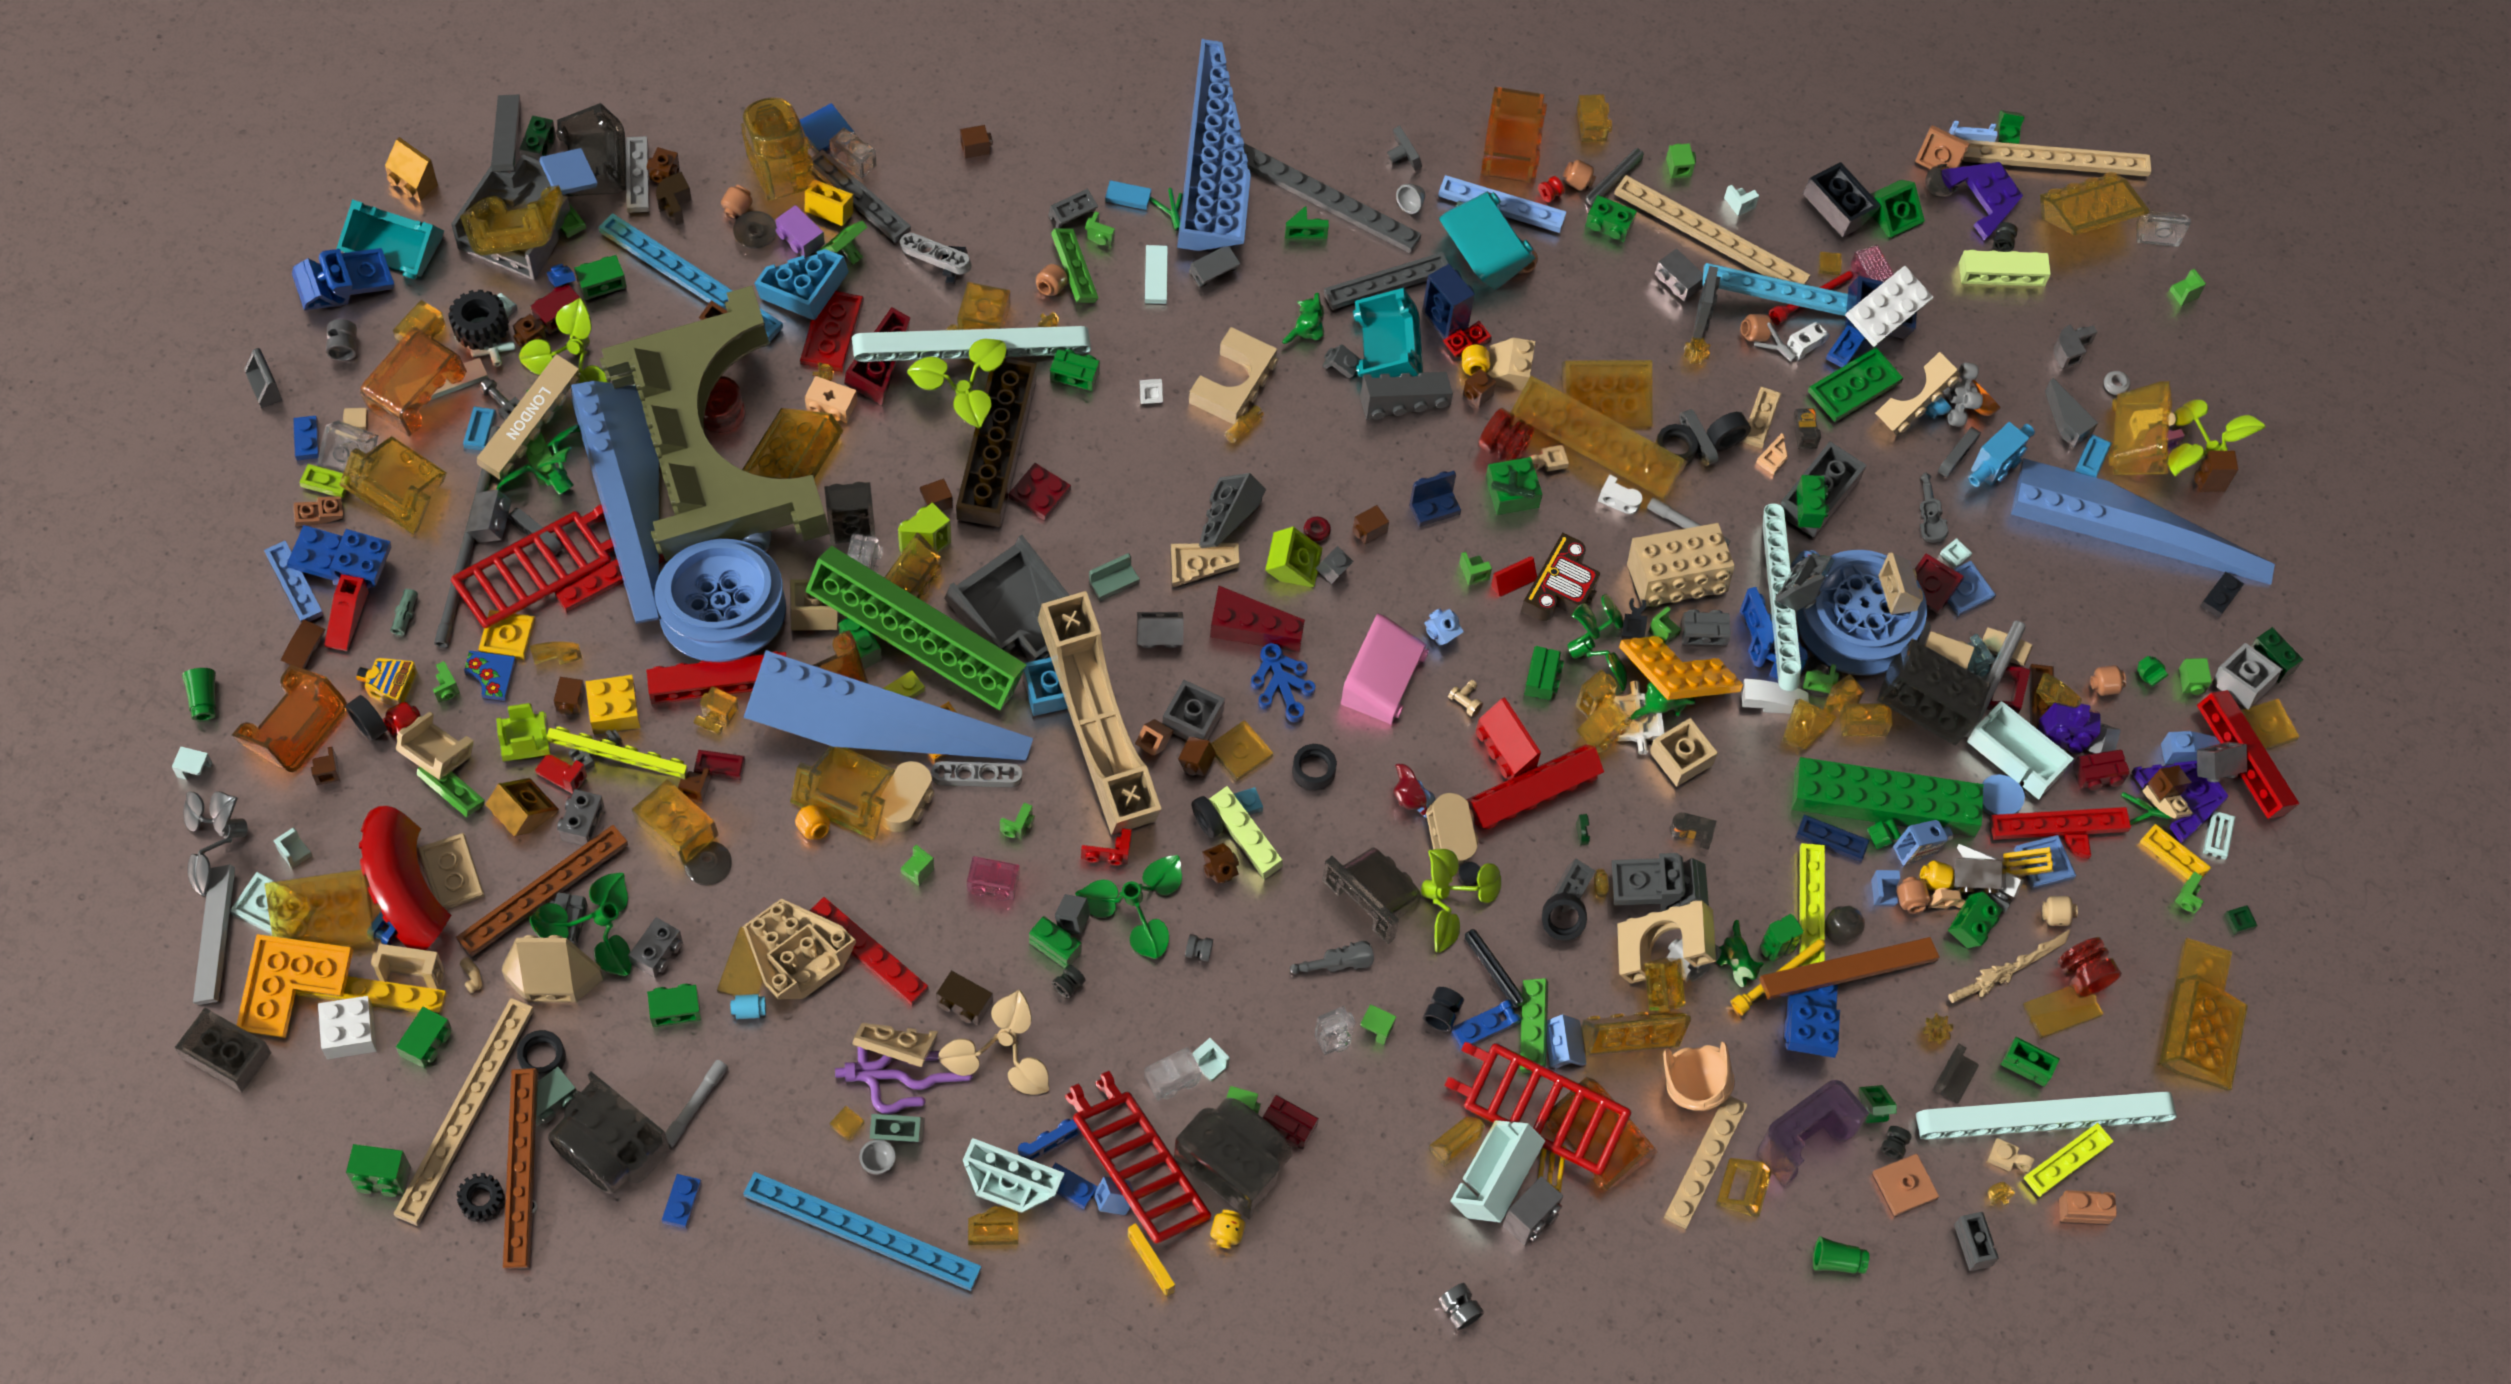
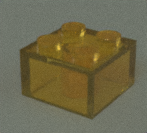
[957,282,1011,330]

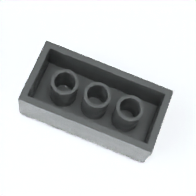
[1780,442,1867,538]

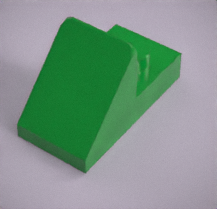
[1997,110,2025,144]
[1285,206,1329,239]
[1859,1085,1897,1123]

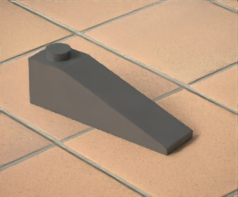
[1199,473,1266,548]

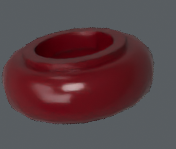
[1303,516,1331,542]

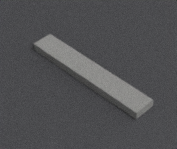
[193,864,235,1005]

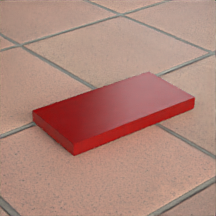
[800,291,864,372]

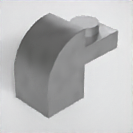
[2054,324,2097,369]

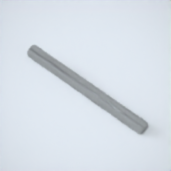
[1961,621,2026,738]

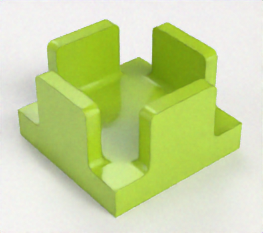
[496,703,550,762]

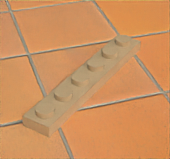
[1664,1096,1748,1230]

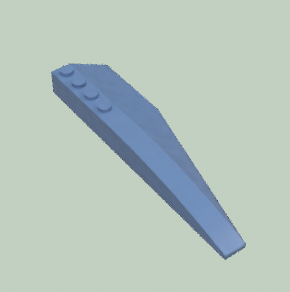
[1177,39,1251,251]
[571,381,659,624]
[2011,458,2275,585]

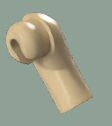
[460,957,482,993]

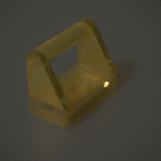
[1428,1117,1485,1167]
[1716,1158,1771,1217]

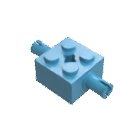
[1968,422,2035,487]

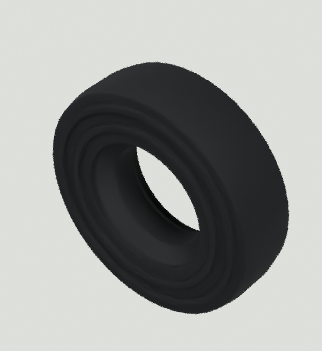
[1191,796,1223,838]

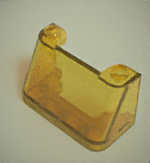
[460,185,563,255]
[2109,381,2172,475]

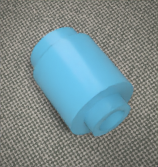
[730,994,766,1019]

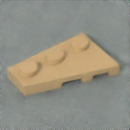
[1171,543,1239,588]
[853,1023,938,1067]

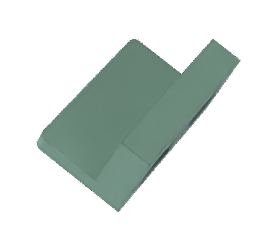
[1089,553,1140,602]

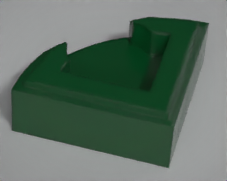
[1576,814,1590,846]

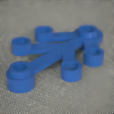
[1251,643,1316,722]

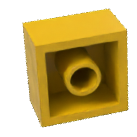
[585,675,640,735]

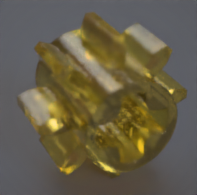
[1684,337,1710,365]
[1923,1013,1953,1045]

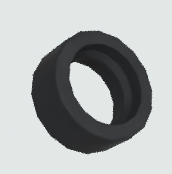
[1707,411,1751,450]
[1654,424,1698,468]
[345,695,387,741]
[1292,743,1337,790]
[1542,893,1587,941]
[517,1030,566,1080]

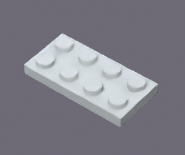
[1845,266,1934,347]

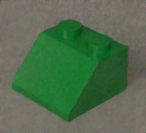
[1871,180,1925,237]

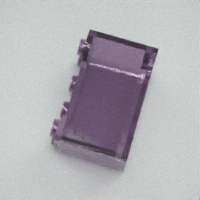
[1758,1080,1869,1186]

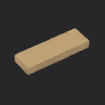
[1741,386,1781,449]

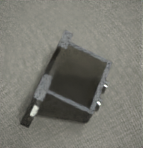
[1322,847,1421,944]

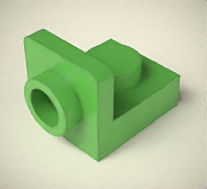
[433,661,460,703]
[1803,664,1839,694]
[2175,871,2204,913]

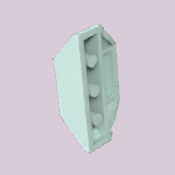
[963,1138,1064,1213]

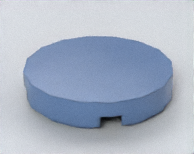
[1982,774,2025,816]

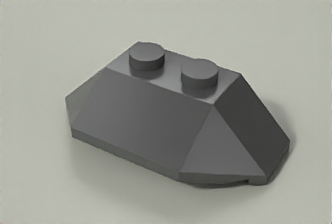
[1775,553,1834,611]

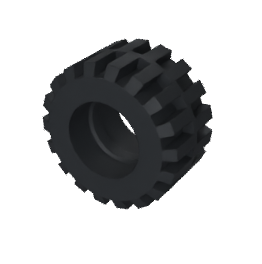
[448,289,509,350]

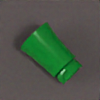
[182,668,216,722]
[1813,1236,1870,1274]

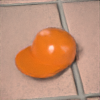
[1971,380,2001,416]

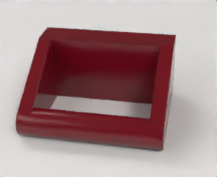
[1987,667,2031,714]

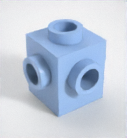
[1424,608,1464,646]

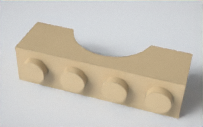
[1875,352,1961,435]

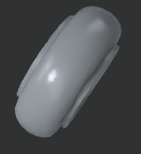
[2104,371,2131,395]

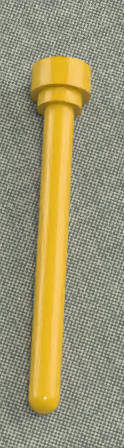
[1730,939,1825,1016]

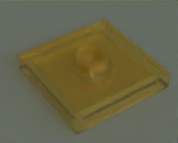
[2176,938,2232,996]

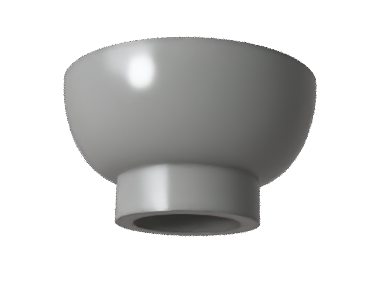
[1396,184,1425,214]
[859,1139,895,1175]

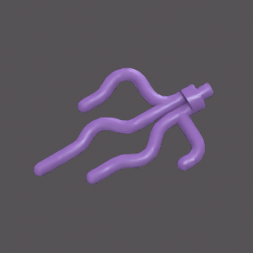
[835,1046,973,1115]

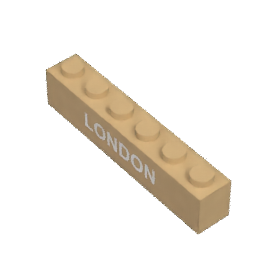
[477,354,580,480]

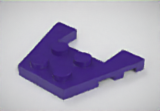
[1938,162,2023,240]
[2131,760,2228,844]

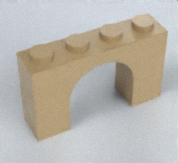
[1189,327,1278,425]
[1617,901,1716,984]

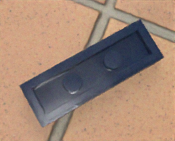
[1796,815,1870,862]

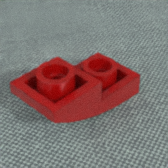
[1443,321,1492,358]

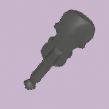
[1920,472,1949,543]
[1290,941,1374,974]

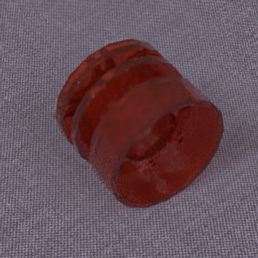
[1478,408,1535,461]
[2057,937,2122,998]

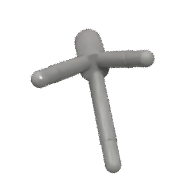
[1754,322,1796,362]

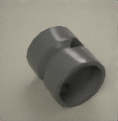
[1438,1283,1484,1331]

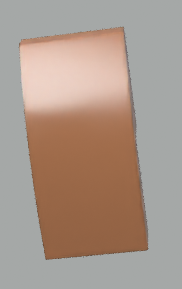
[293,496,343,527]

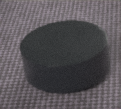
[1458,862,1480,886]

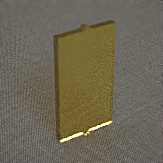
[717,927,763,998]
[2023,981,2104,1038]

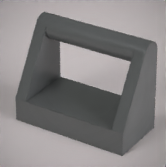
[244,348,282,408]

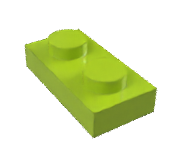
[299,464,352,499]

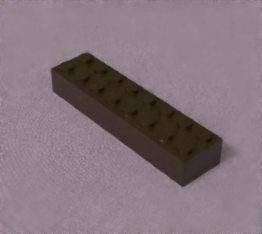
[956,358,1037,527]

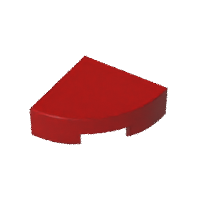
[2064,834,2092,859]

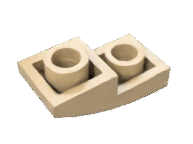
[1979,627,2033,666]
[2143,785,2193,819]

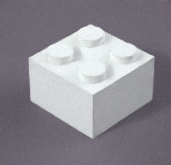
[318,996,377,1059]

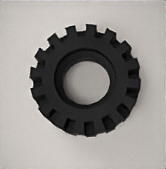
[457,1173,505,1222]

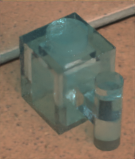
[1966,634,1995,678]

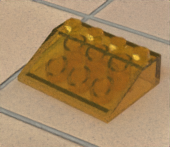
[2040,172,2149,235]
[1562,360,1653,427]
[742,408,844,479]
[264,869,374,946]
[2159,974,2248,1091]
[1581,1009,1691,1055]

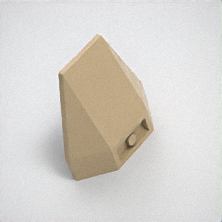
[743,898,856,1000]
[502,935,603,1003]

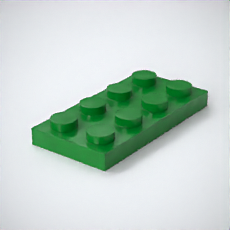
[1808,347,1903,422]

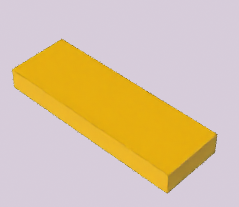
[2140,824,2212,882]
[1127,1223,1175,1297]

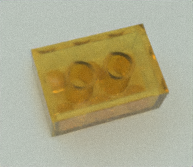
[632,779,719,865]

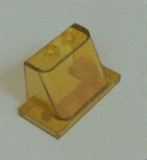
[339,436,447,534]
[790,746,895,840]

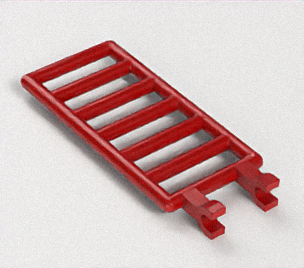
[451,504,614,629]
[1444,1042,1631,1176]
[1065,1071,1211,1244]

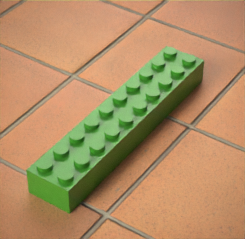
[805,545,1027,710]

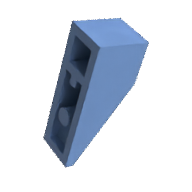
[2161,731,2220,765]

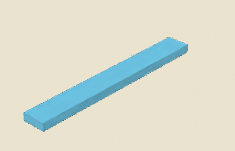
[1703,263,1848,316]

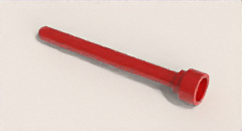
[1769,271,1854,325]

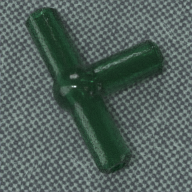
[1491,470,1535,499]

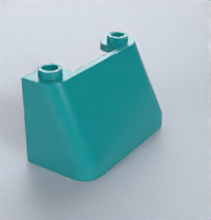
[1439,191,1536,290]
[336,199,444,280]
[1353,288,1423,378]

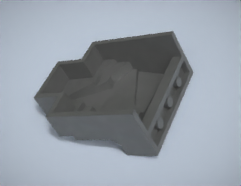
[451,155,570,281]
[944,535,1070,662]

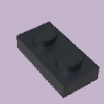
[2200,571,2244,618]

